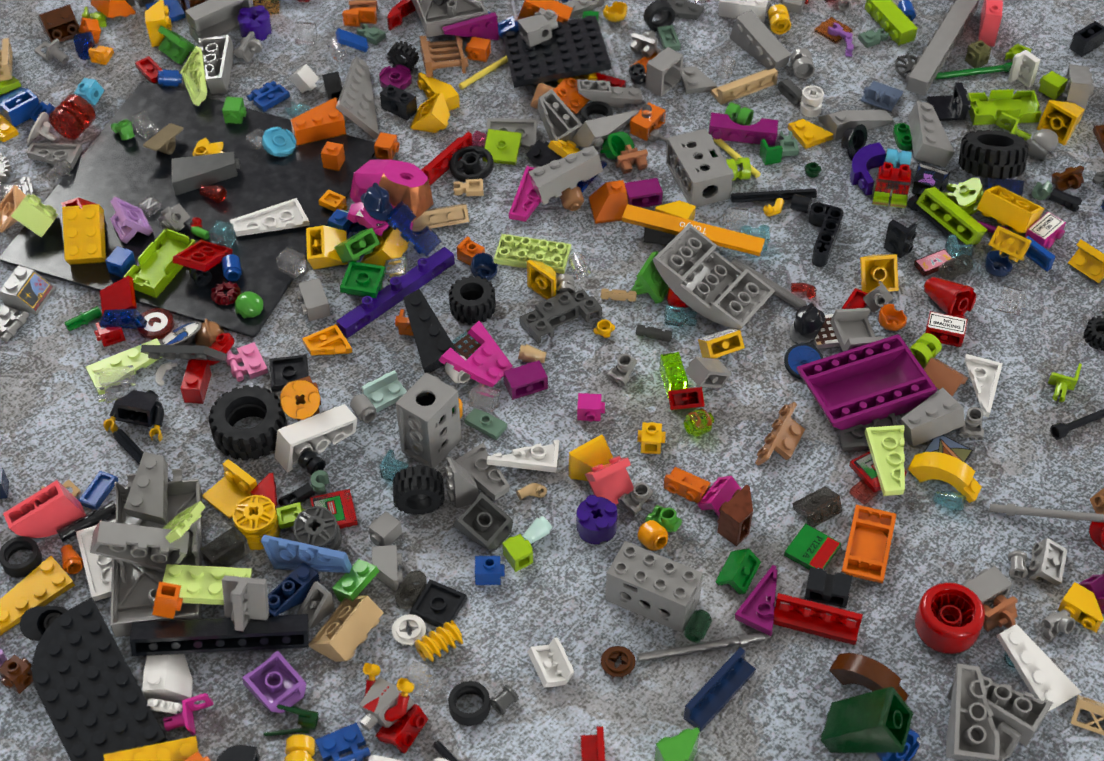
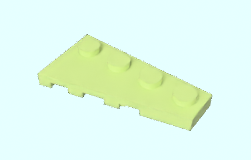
[180,46,207,106]
[86,338,162,397]
[865,425,905,496]

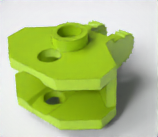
[943,177,984,215]

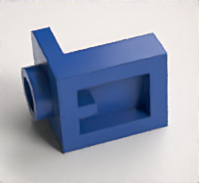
[498,16,519,38]
[29,101,60,121]

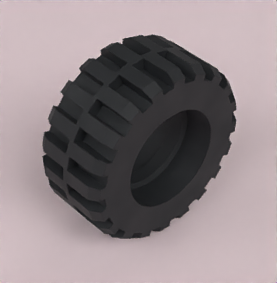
[958,130,1029,179]
[209,385,287,461]

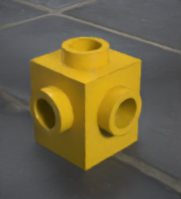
[637,422,666,454]

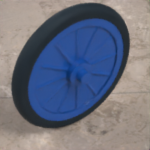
[784,343,823,380]

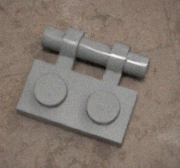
[0,304,29,342]

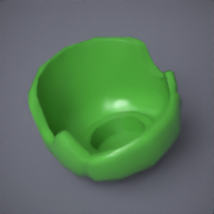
[235,291,264,318]

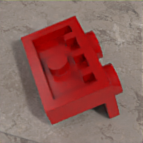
[375,704,428,754]

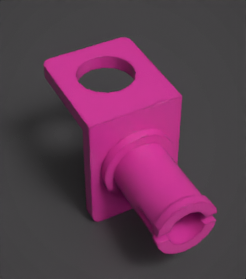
[163,693,214,736]

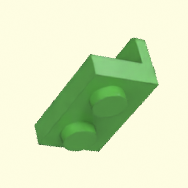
[332,559,379,602]

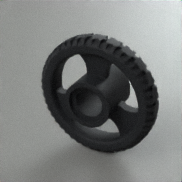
[449,146,494,182]

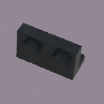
[526,139,562,167]
[883,219,917,258]

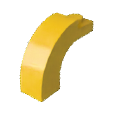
[908,452,982,503]

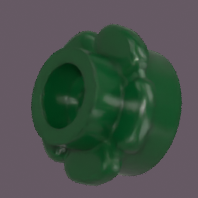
[805,162,822,178]

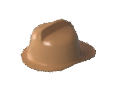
[195,319,225,347]

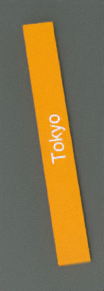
[622,204,765,256]

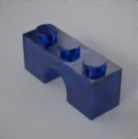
[387,201,442,256]

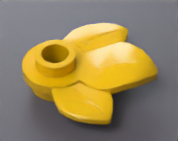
[193,138,224,156]

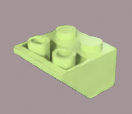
[11,194,58,238]

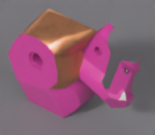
[347,160,434,236]

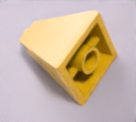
[1037,100,1085,145]

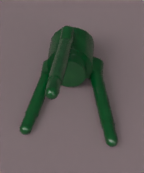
[263,704,319,736]

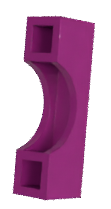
[709,112,778,146]

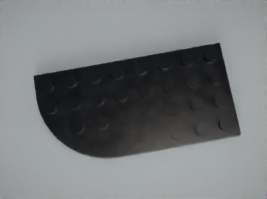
[32,597,167,761]

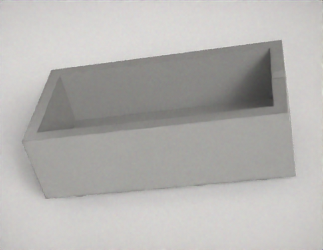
[185,0,252,45]

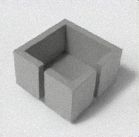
[646,47,683,97]

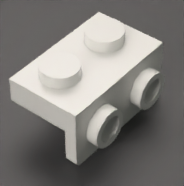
[1008,50,1040,88]
[527,638,574,688]

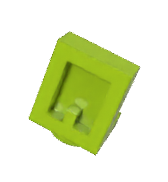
[82,6,107,27]
[276,502,305,529]

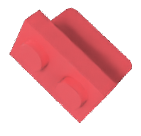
[585,456,634,504]

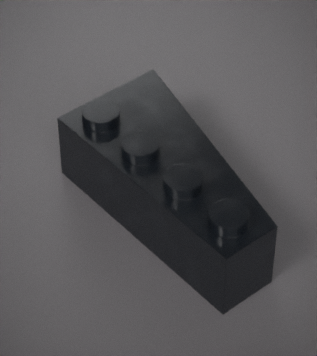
[403,289,457,374]

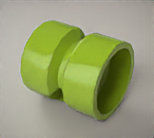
[726,157,751,181]
[909,333,942,368]

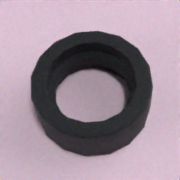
[643,0,675,32]
[581,101,613,124]
[0,536,42,578]
[448,681,491,726]

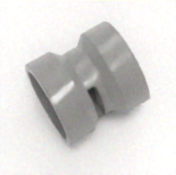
[556,274,575,294]

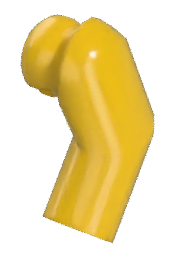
[763,198,784,217]

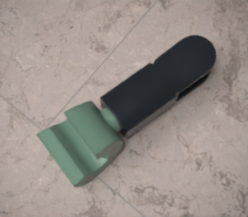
[1032,180,1082,212]
[278,470,330,506]

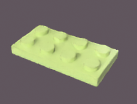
[163,564,252,605]

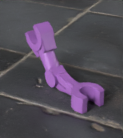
[827,22,853,57]

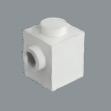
[289,64,319,93]

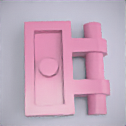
[226,342,268,382]

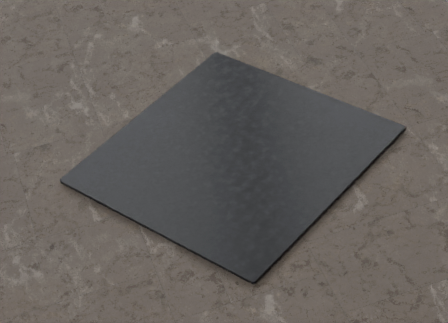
[0,81,376,338]

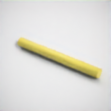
[458,55,508,90]
[713,138,761,178]

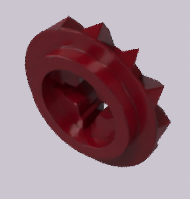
[211,281,241,305]

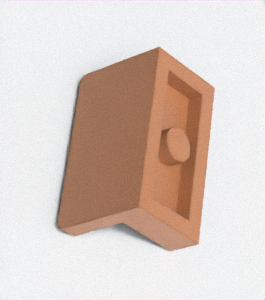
[924,358,968,396]

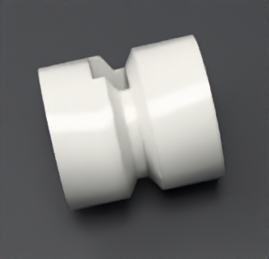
[800,85,824,118]

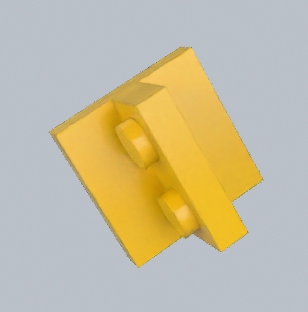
[1068,239,1104,284]

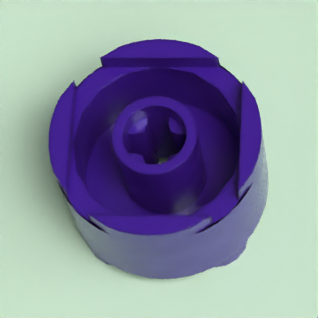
[238,5,272,41]
[576,495,618,545]

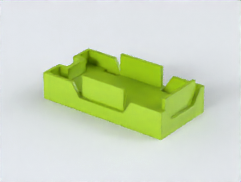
[967,89,1042,125]
[123,229,195,298]

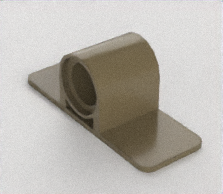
[143,124,183,155]

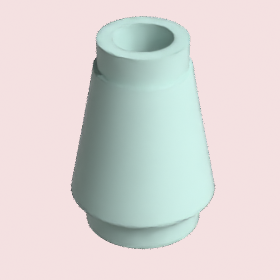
[522,516,552,544]

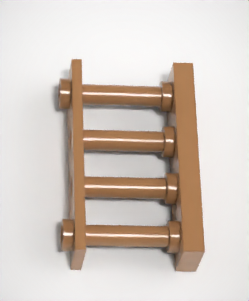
[419,35,468,77]

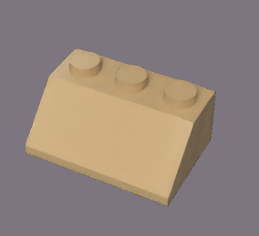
[309,595,384,662]

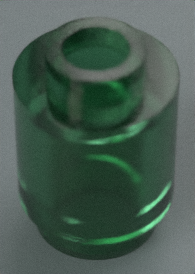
[684,609,712,643]

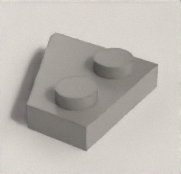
[681,66,717,94]

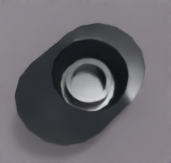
[841,124,868,161]
[789,303,826,344]
[19,606,68,641]

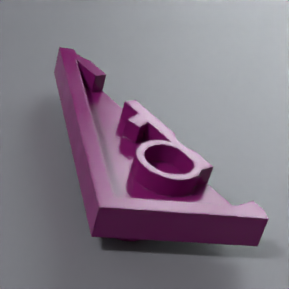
[442,12,499,40]
[735,565,778,636]

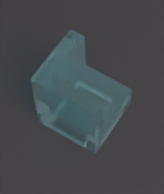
[945,235,974,260]
[379,449,409,482]

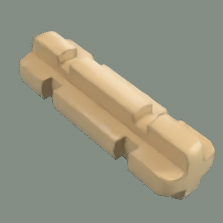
[601,288,637,302]

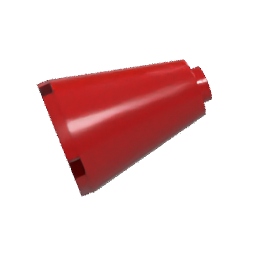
[924,277,976,318]

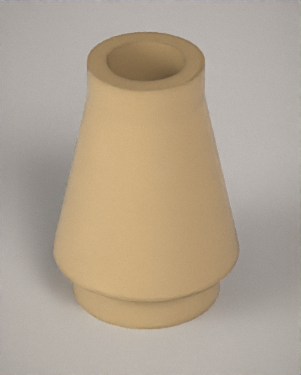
[518,344,547,363]

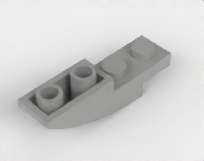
[577,79,643,108]

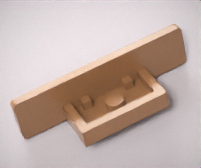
[755,402,805,466]

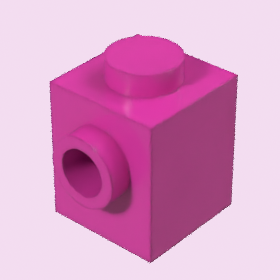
[577,393,605,422]

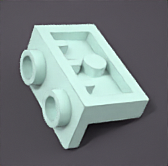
[362,370,407,413]

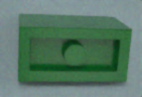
[716,548,761,595]

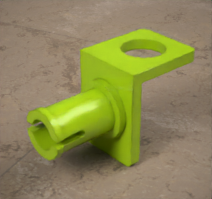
[995,112,1032,141]
[1048,363,1082,402]

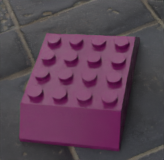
[796,334,937,430]

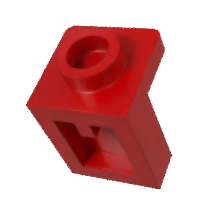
[94,322,126,347]

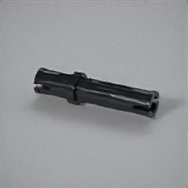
[57,501,116,542]

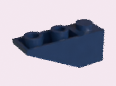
[268,562,320,617]

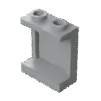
[830,308,884,352]

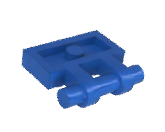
[247,81,290,112]
[315,722,371,761]

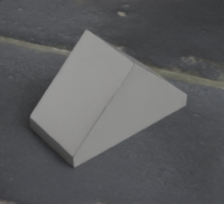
[297,581,335,629]

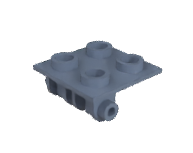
[860,81,904,112]

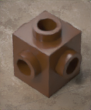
[0,654,33,694]

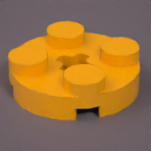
[280,380,321,420]

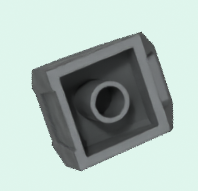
[452,492,513,550]

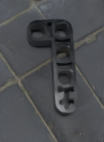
[808,202,844,267]

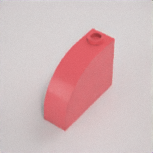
[978,0,1003,47]
[3,480,86,538]

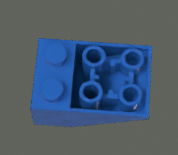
[0,87,40,127]

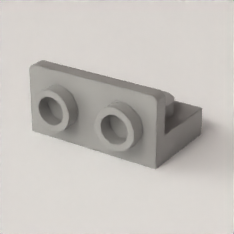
[1028,538,1067,586]

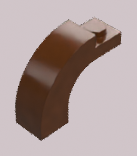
[829,653,909,702]

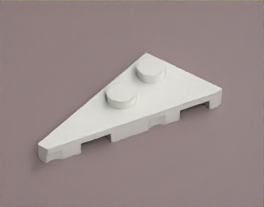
[964,354,1003,418]
[487,440,560,473]

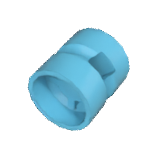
[885,148,912,168]

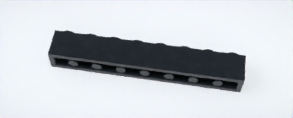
[130,614,309,656]

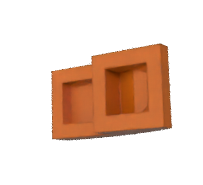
[342,7,377,27]

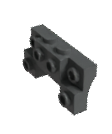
[519,289,602,344]

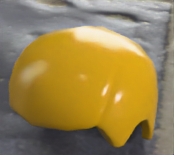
[603,1,628,22]

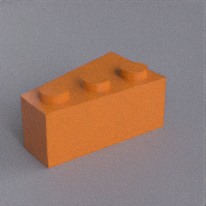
[517,0,573,22]
[291,97,346,146]

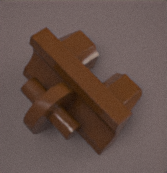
[1051,165,1084,191]

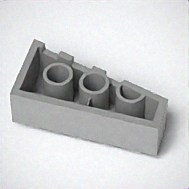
[729,10,791,70]
[908,101,955,167]
[529,146,603,205]

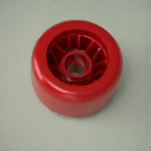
[915,582,985,654]

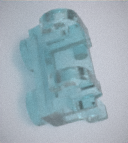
[740,225,770,251]

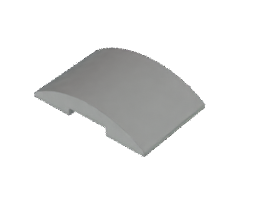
[653,224,775,330]

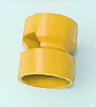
[768,4,791,35]
[285,735,316,761]

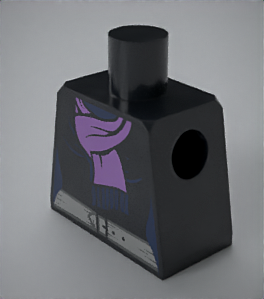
[912,162,951,197]

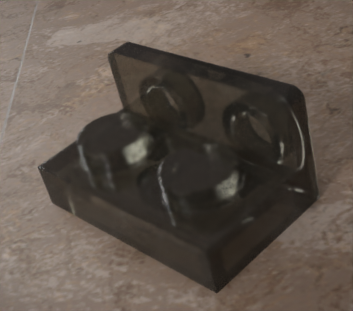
[792,486,842,528]

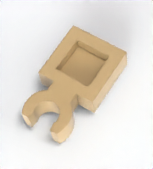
[453,179,484,197]

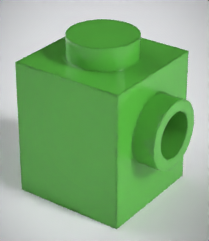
[222,97,246,124]

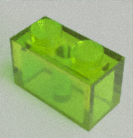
[659,352,688,398]

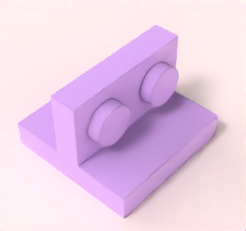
[110,197,153,244]

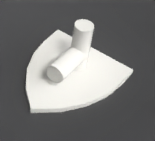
[26,112,57,146]

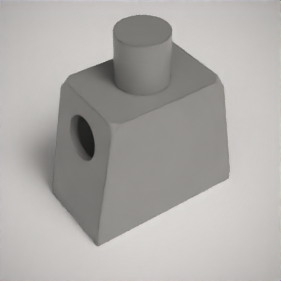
[517,14,558,47]

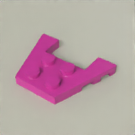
[439,321,513,389]

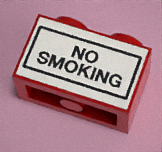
[925,311,968,347]

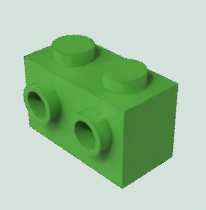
[334,228,380,263]

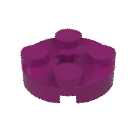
[379,65,412,90]

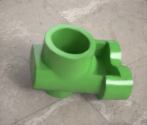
[111,119,135,140]
[645,505,682,532]

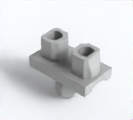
[234,31,262,63]
[630,31,661,58]

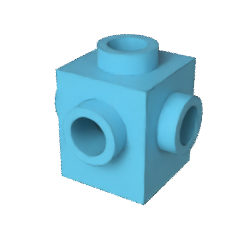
[74,78,105,106]

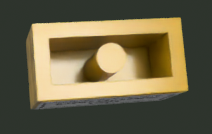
[698,328,745,359]

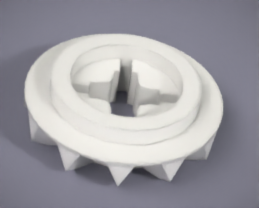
[392,614,426,647]
[146,698,183,714]

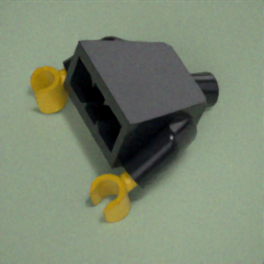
[103,390,164,441]

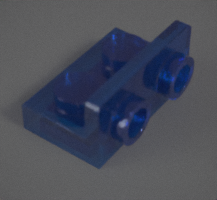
[99,309,147,329]

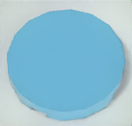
[262,127,296,157]

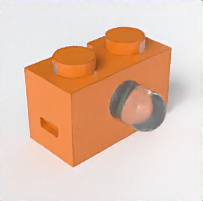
[629,103,666,141]

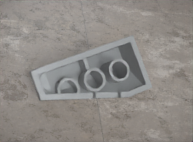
[571,110,637,147]

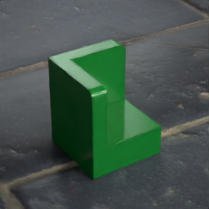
[759,139,783,165]

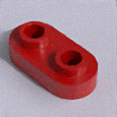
[208,333,235,366]

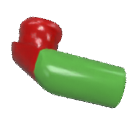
[190,217,210,240]

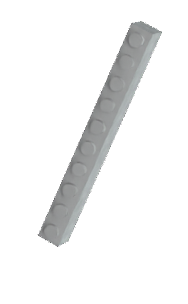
[905,0,979,96]

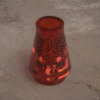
[200,185,227,203]

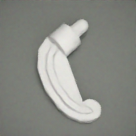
[155,362,177,386]

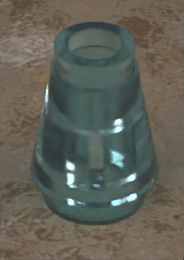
[934,491,966,512]

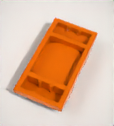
[842,504,897,584]

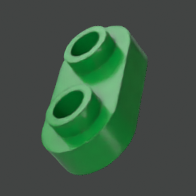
[893,123,913,151]

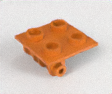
[553,77,590,114]

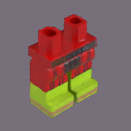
[872,162,911,208]

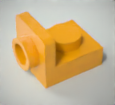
[88,45,114,65]
[318,189,348,212]

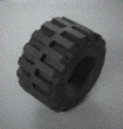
[449,276,496,325]
[393,465,445,515]

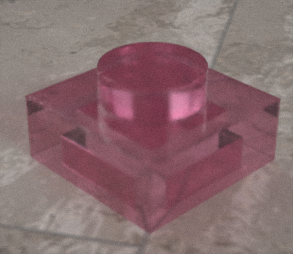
[472,130,487,148]

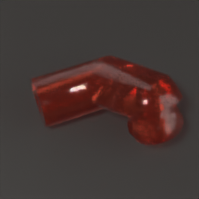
[791,283,817,298]

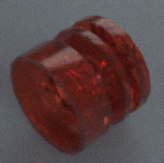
[49,94,96,140]

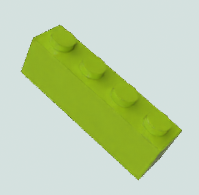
[865,0,918,46]
[916,187,988,247]

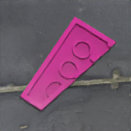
[509,166,541,222]

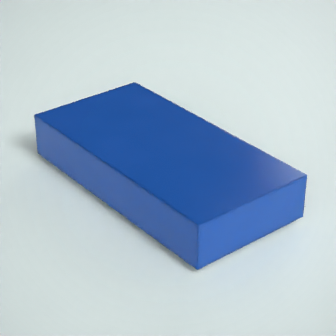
[336,28,368,52]
[1025,236,1056,271]
[79,470,118,510]

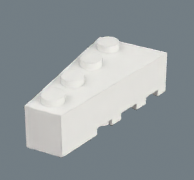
[275,404,358,473]

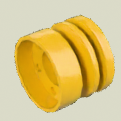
[232,495,280,550]

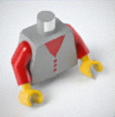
[359,663,415,731]

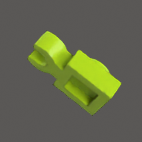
[1004,44,1032,63]

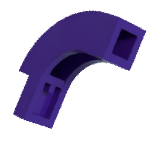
[850,142,886,196]

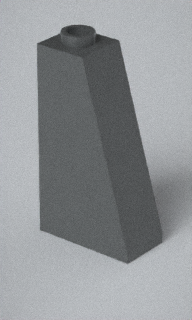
[172,152,240,195]

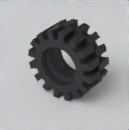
[387,41,419,71]
[1084,315,1104,351]

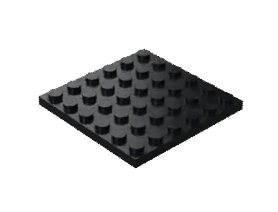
[502,16,612,88]

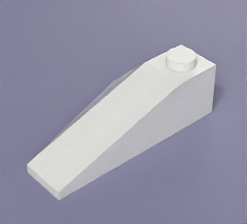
[142,654,193,702]

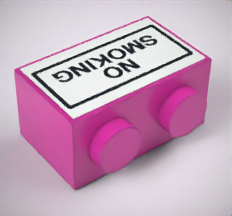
[1025,212,1066,249]

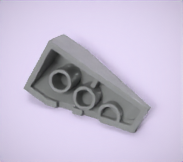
[819,110,894,140]
[946,663,1000,761]

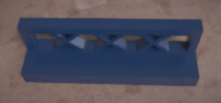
[683,647,756,732]

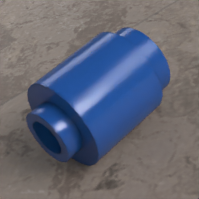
[897,0,916,21]
[158,70,182,87]
[222,254,242,281]

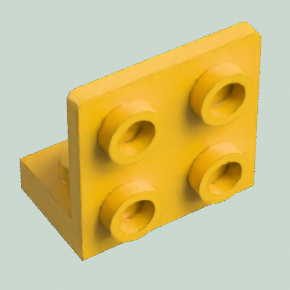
[202,459,257,519]

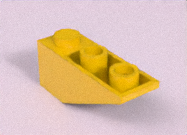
[417,72,460,111]

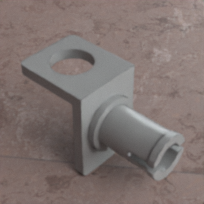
[34,39,69,65]
[863,281,893,312]

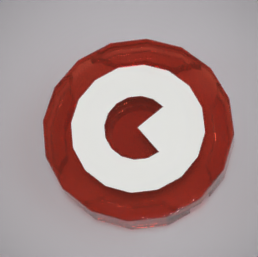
[136,308,175,340]

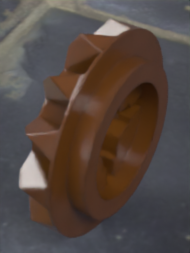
[601,646,635,678]

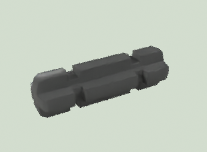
[636,324,672,342]

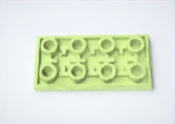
[494,234,571,274]

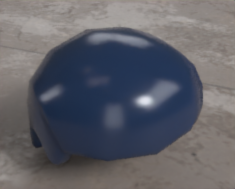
[984,250,1013,277]
[470,253,498,281]

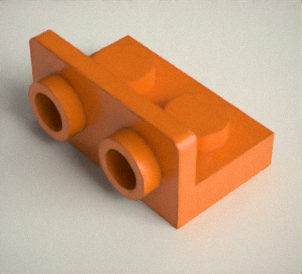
[664,467,711,503]

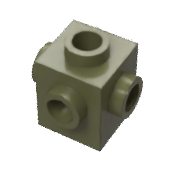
[965,40,992,68]

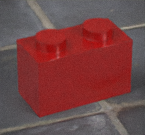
[180,359,211,404]

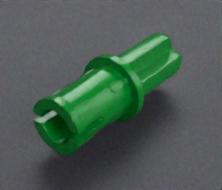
[65,306,102,331]

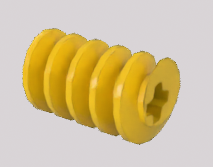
[414,620,463,662]

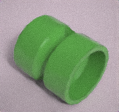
[724,102,754,125]

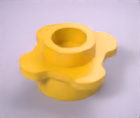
[593,319,615,338]

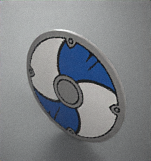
[160,321,202,345]

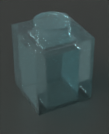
[209,220,236,248]

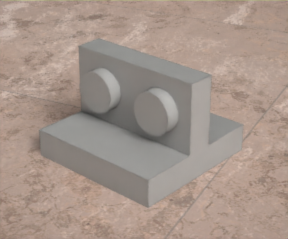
[222,575,269,631]

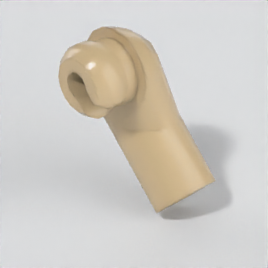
[516,483,547,500]

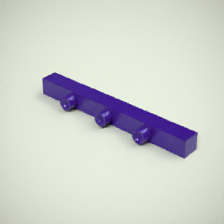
[336,247,455,338]

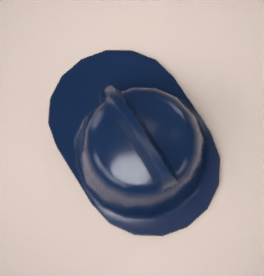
[361,183,394,221]

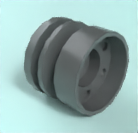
[293,506,342,550]

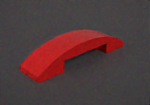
[387,0,416,31]

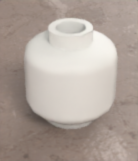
[445,355,470,383]

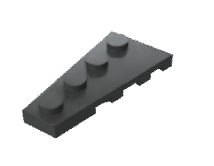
[141,345,227,362]

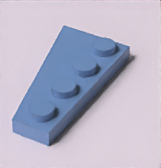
[261,535,352,573]

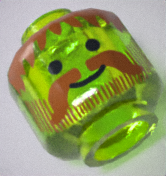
[684,408,714,437]

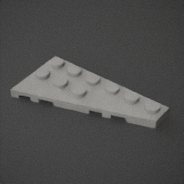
[336,56,379,139]

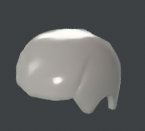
[1032,129,1059,152]

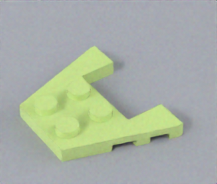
[163,501,206,543]

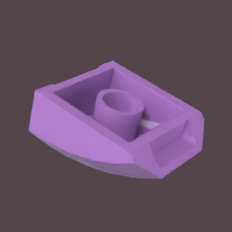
[242,650,307,713]

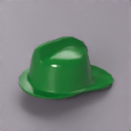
[600,132,635,160]

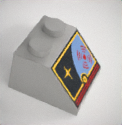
[0,266,55,315]

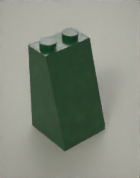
[820,687,913,753]

